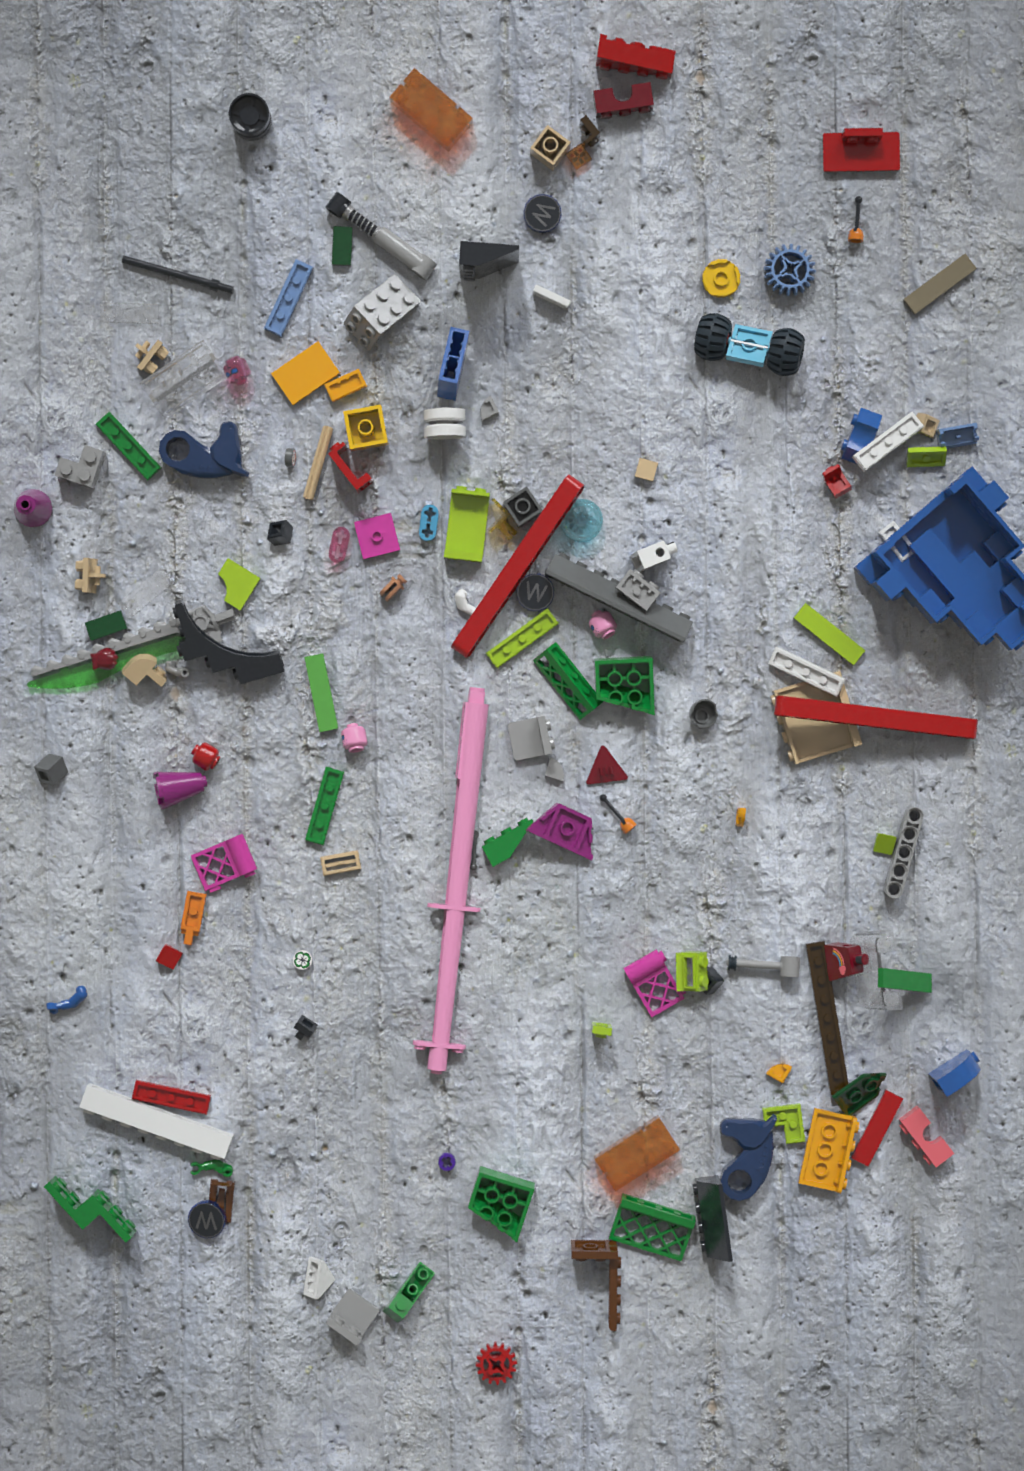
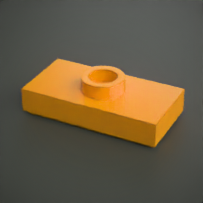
[324,369,367,403]

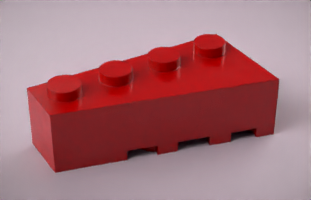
[596,34,676,80]

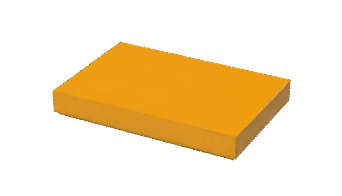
[271,341,340,406]

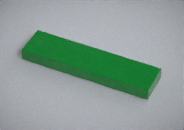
[95,411,162,481]
[305,767,344,845]
[878,968,932,993]

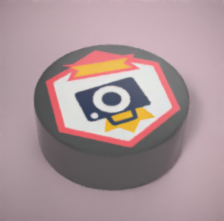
[285,448,296,467]

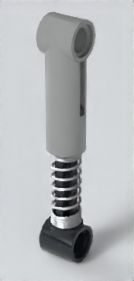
[325,192,437,281]

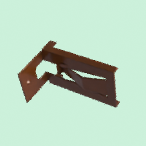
[208,1179,235,1223]

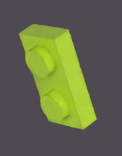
[906,446,947,467]
[591,1022,612,1038]

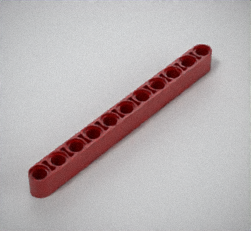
[451,474,585,658]
[774,696,978,739]

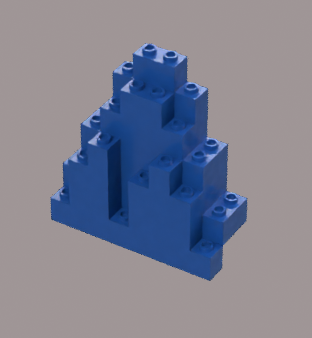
[854,466,1024,651]

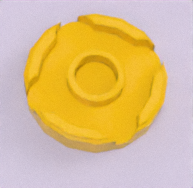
[702,259,740,298]

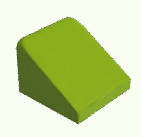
[873,833,897,855]

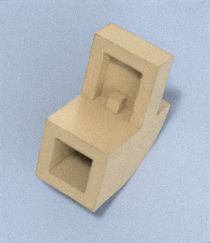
[122,654,167,687]

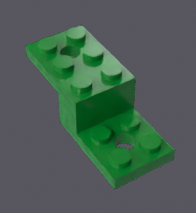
[44,1176,136,1243]

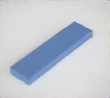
[264,259,314,337]

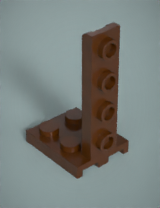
[571,1240,621,1331]

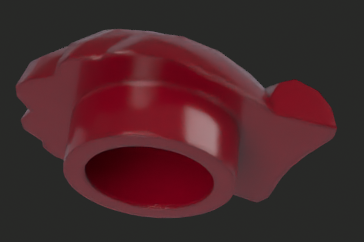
[90,648,118,670]

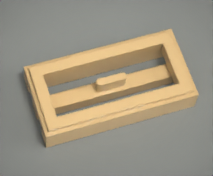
[320,850,362,876]

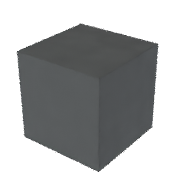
[503,486,543,528]

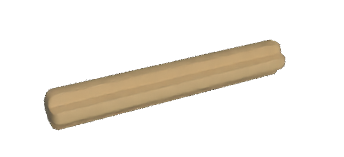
[303,426,333,500]

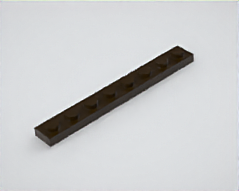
[805,940,849,1096]

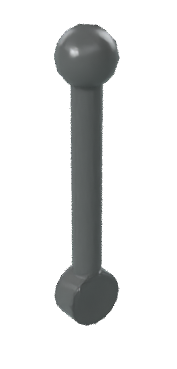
[470,830,479,870]

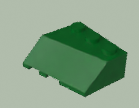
[594,656,655,715]
[468,1166,535,1242]

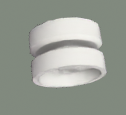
[423,407,466,440]

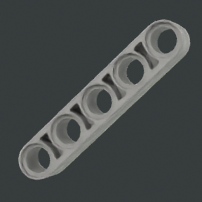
[883,807,924,898]

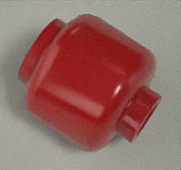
[191,742,221,771]

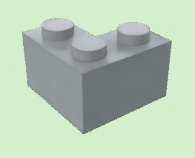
[55,445,106,489]

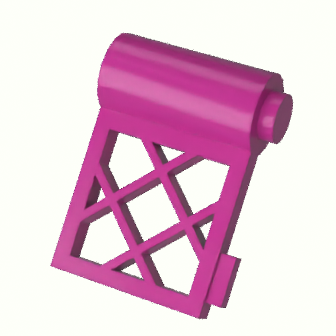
[191,834,258,893]
[623,949,686,1017]

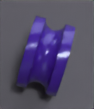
[438,1153,456,1171]

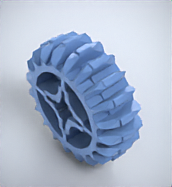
[763,244,816,296]

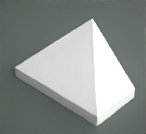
[303,1257,336,1299]

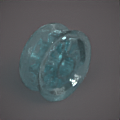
[561,499,603,542]

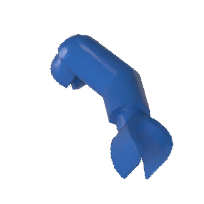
[46,986,87,1014]

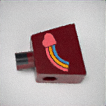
[824,942,869,981]

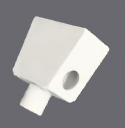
[630,541,678,572]

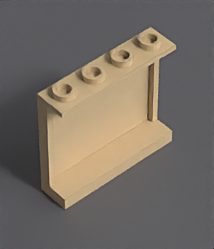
[770,671,862,764]

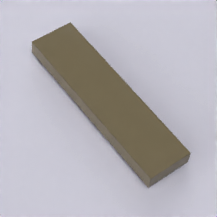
[903,253,977,315]

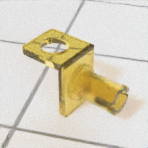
[487,498,517,540]

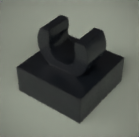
[293,1015,318,1040]

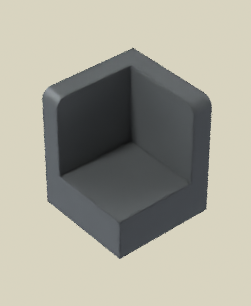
[34,754,68,785]

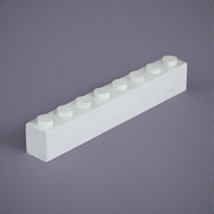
[80,1083,234,1160]

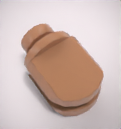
[379,574,407,602]

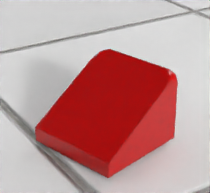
[156,943,183,970]

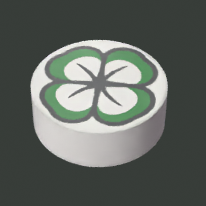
[293,950,312,970]

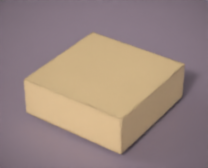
[635,458,658,482]

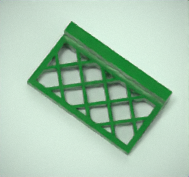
[609,1193,696,1262]

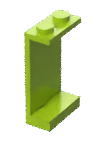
[444,486,490,563]

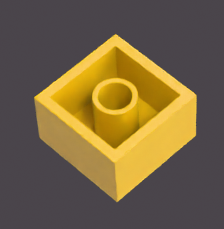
[343,405,389,452]

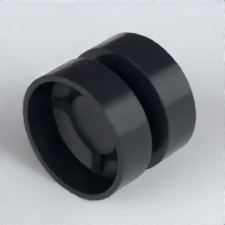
[228,93,272,141]

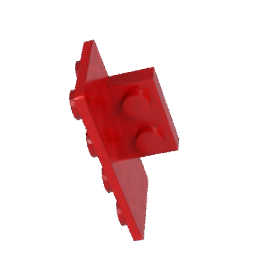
[823,128,900,172]

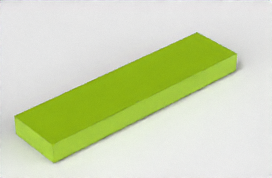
[793,603,866,665]
[486,608,559,669]

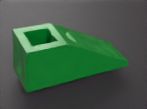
[482,817,534,867]
[382,1262,435,1323]

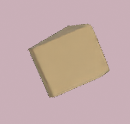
[916,413,940,438]

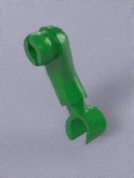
[190,1159,233,1177]

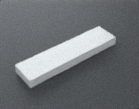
[852,412,924,472]
[768,646,846,697]

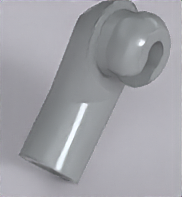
[165,661,189,677]

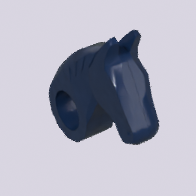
[159,421,249,479]
[720,1114,777,1201]

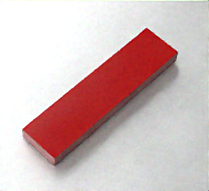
[132,1080,211,1115]
[851,1089,903,1167]

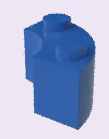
[840,408,882,464]

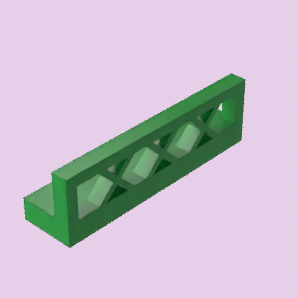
[533,642,603,720]

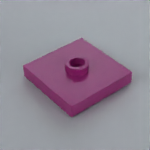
[354,513,400,560]

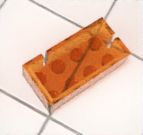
[389,68,473,152]
[594,1115,680,1192]

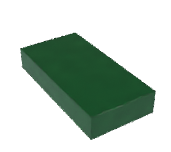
[332,226,353,266]
[85,610,128,641]

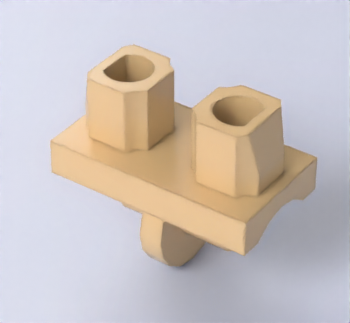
[135,340,169,374]
[75,558,106,593]

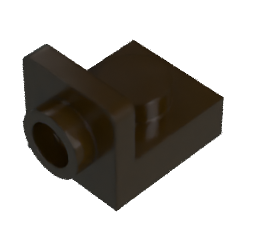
[579,115,600,148]

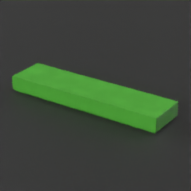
[304,653,338,732]

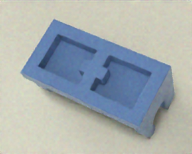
[936,423,979,449]

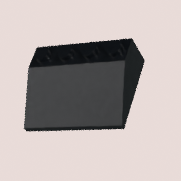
[459,241,519,281]
[692,1175,733,1262]

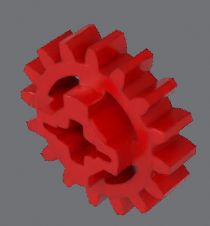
[476,1341,517,1385]

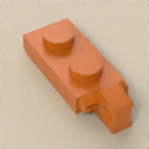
[180,891,207,945]

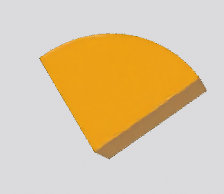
[735,807,746,827]
[766,1064,792,1083]

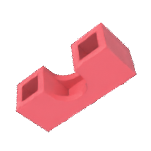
[899,1105,954,1167]

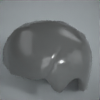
[689,699,718,729]

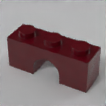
[593,82,654,119]

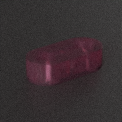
[329,527,350,563]

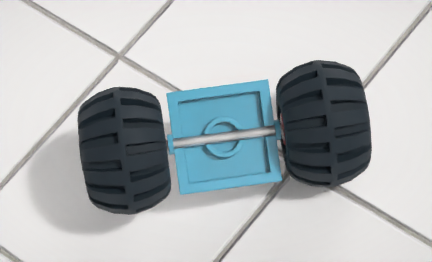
[694,313,805,376]

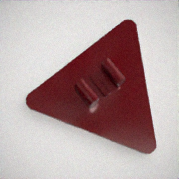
[586,745,628,785]

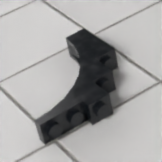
[172,599,285,685]

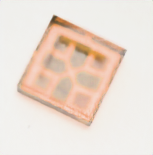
[565,143,592,170]

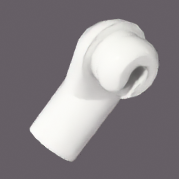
[454,589,476,616]

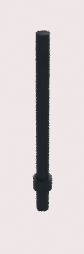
[122,255,234,294]

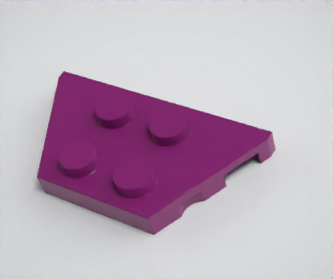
[526,803,593,861]

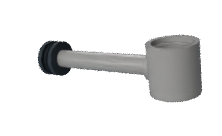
[726,955,800,977]

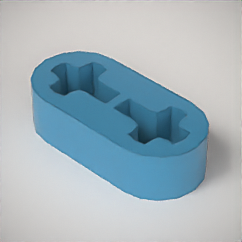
[419,505,439,541]

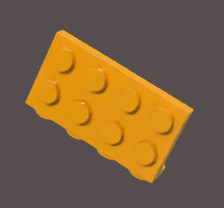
[798,1107,859,1194]

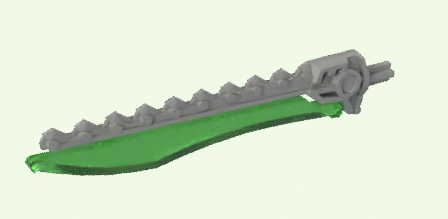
[27,605,236,689]

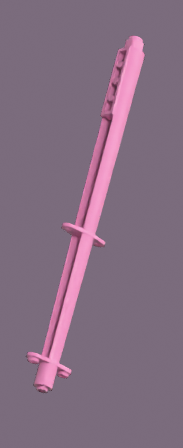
[413,687,489,1074]

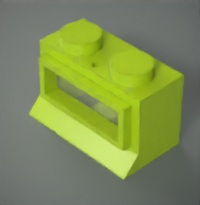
[676,951,709,992]

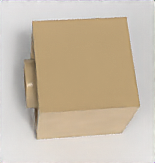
[530,125,571,171]

